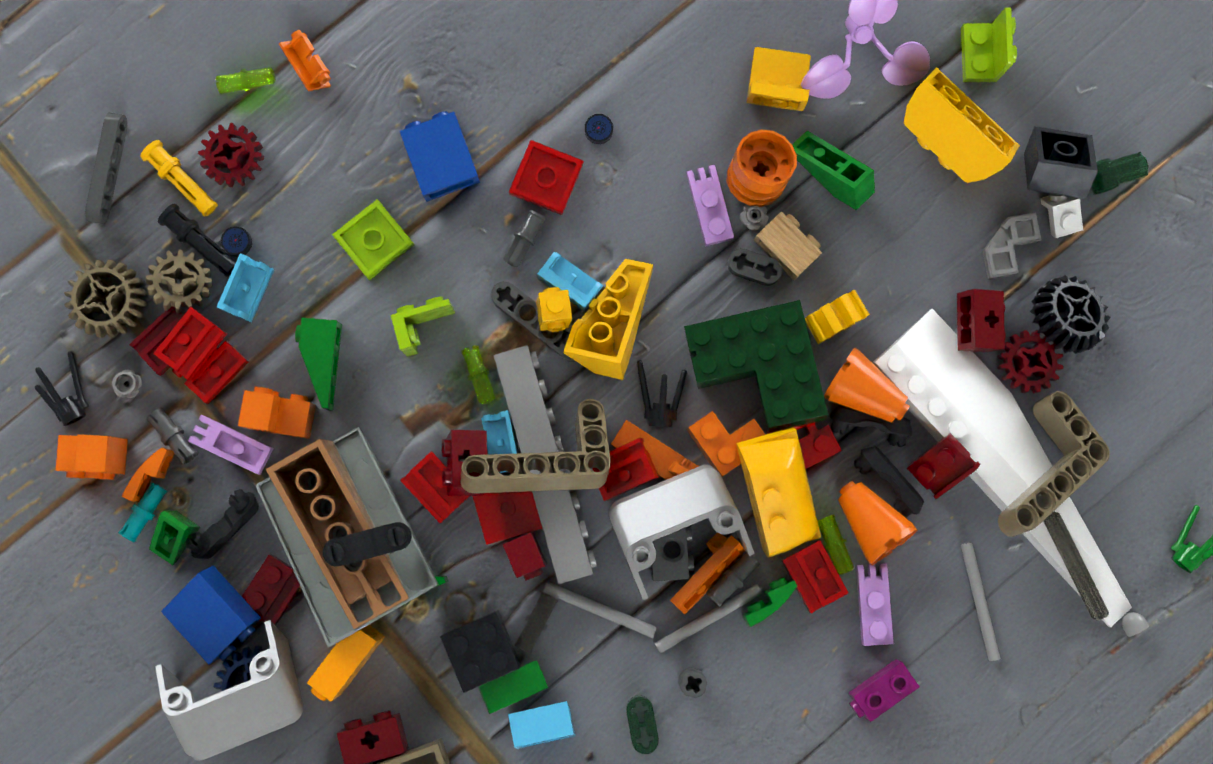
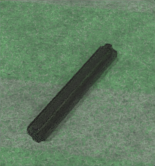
[1043,511,1109,621]

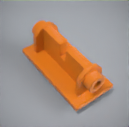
[279,30,331,91]

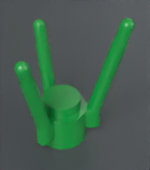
[1170,505,1213,573]

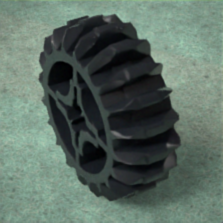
[1030,275,1111,354]

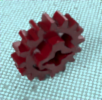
[198,123,264,188]
[997,330,1064,394]

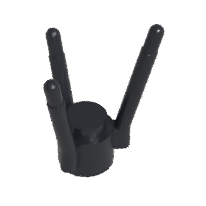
[35,351,89,426]
[637,360,687,427]

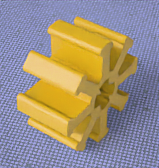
[805,289,870,344]

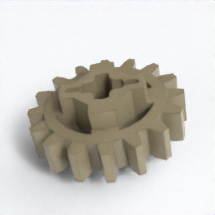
[146,250,212,313]

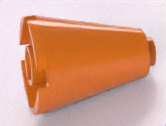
[824,348,910,423]
[838,481,918,565]

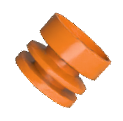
[726,129,797,207]

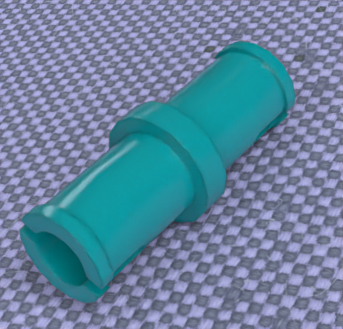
[118,482,168,542]

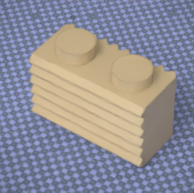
[754,211,822,281]

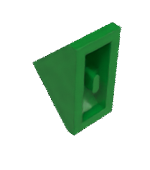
[149,510,200,565]

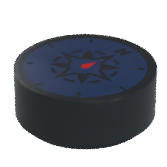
[585,114,613,144]
[221,226,252,257]

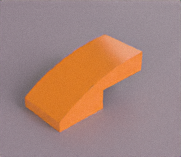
[122,448,175,502]

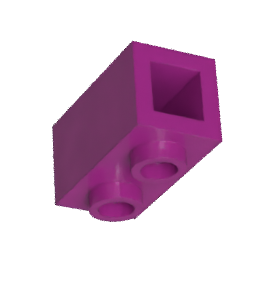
[848,659,920,722]

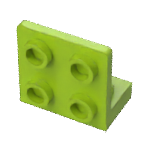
[961,7,1017,82]
[390,297,455,357]

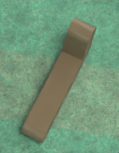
[998,391,1110,537]
[460,399,611,494]

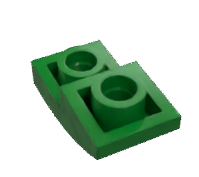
[742,577,797,627]
[478,660,548,714]

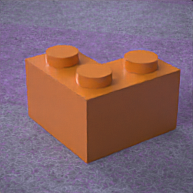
[238,386,316,439]
[686,411,766,477]
[55,434,128,480]

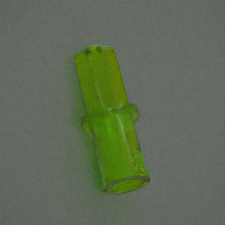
[216,67,276,94]
[461,345,495,404]
[818,515,854,575]

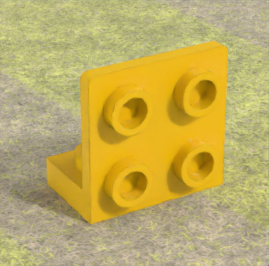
[746,47,811,111]

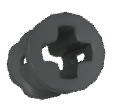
[678,668,707,698]

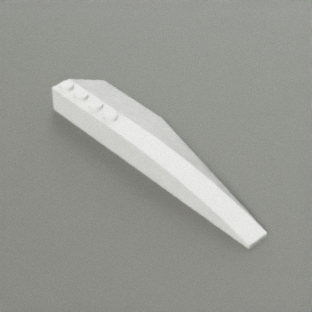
[872,309,1132,627]

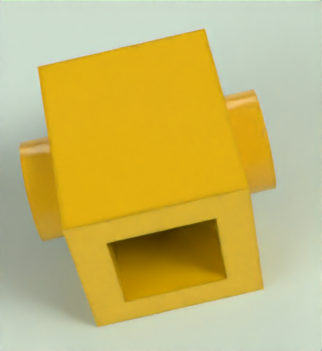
[536,287,572,332]

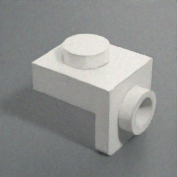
[1041,193,1083,238]

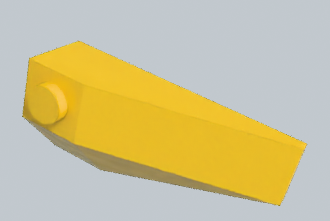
[564,259,653,380]

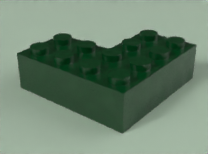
[684,300,828,433]

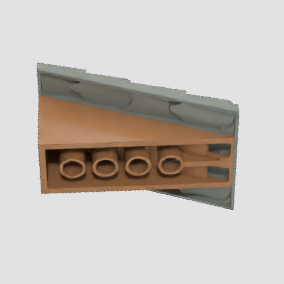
[255,427,439,648]

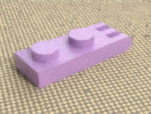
[686,165,734,247]
[188,414,274,475]
[856,563,894,646]

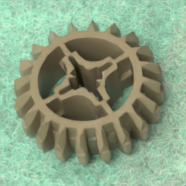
[64,259,147,338]

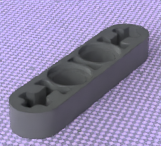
[85,112,127,224]
[491,281,576,362]

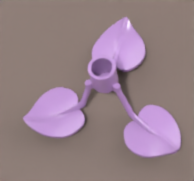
[800,0,930,99]

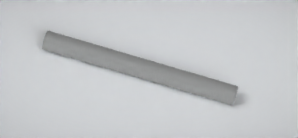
[960,542,1001,661]
[543,581,657,638]
[654,584,762,654]

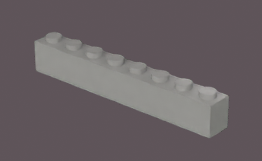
[494,345,597,584]

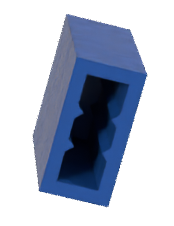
[400,111,480,202]
[161,565,261,665]

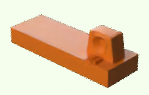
[610,420,699,480]
[670,532,745,615]

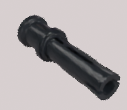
[157,204,236,277]

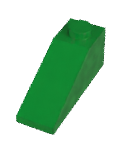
[792,131,875,210]
[295,318,342,411]

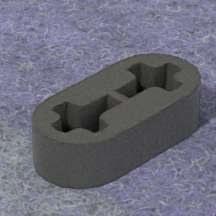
[727,248,782,286]

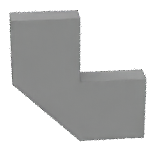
[982,212,1041,279]

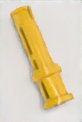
[140,140,218,217]

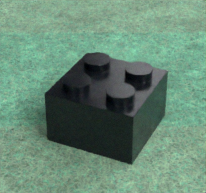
[1024,126,1098,199]
[440,610,521,693]

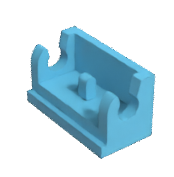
[537,252,603,312]
[217,253,274,323]
[481,410,518,474]
[508,701,575,749]

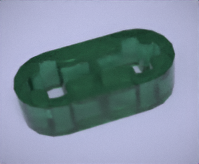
[626,695,659,754]

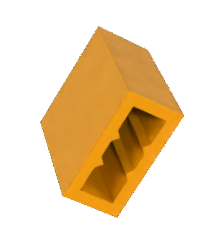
[307,624,386,702]

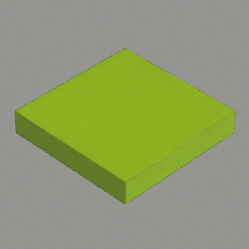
[332,199,414,281]

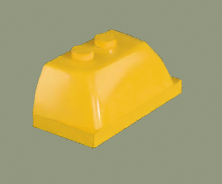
[904,67,1020,183]
[736,427,821,557]

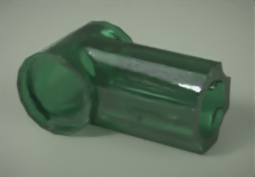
[1091,152,1149,195]

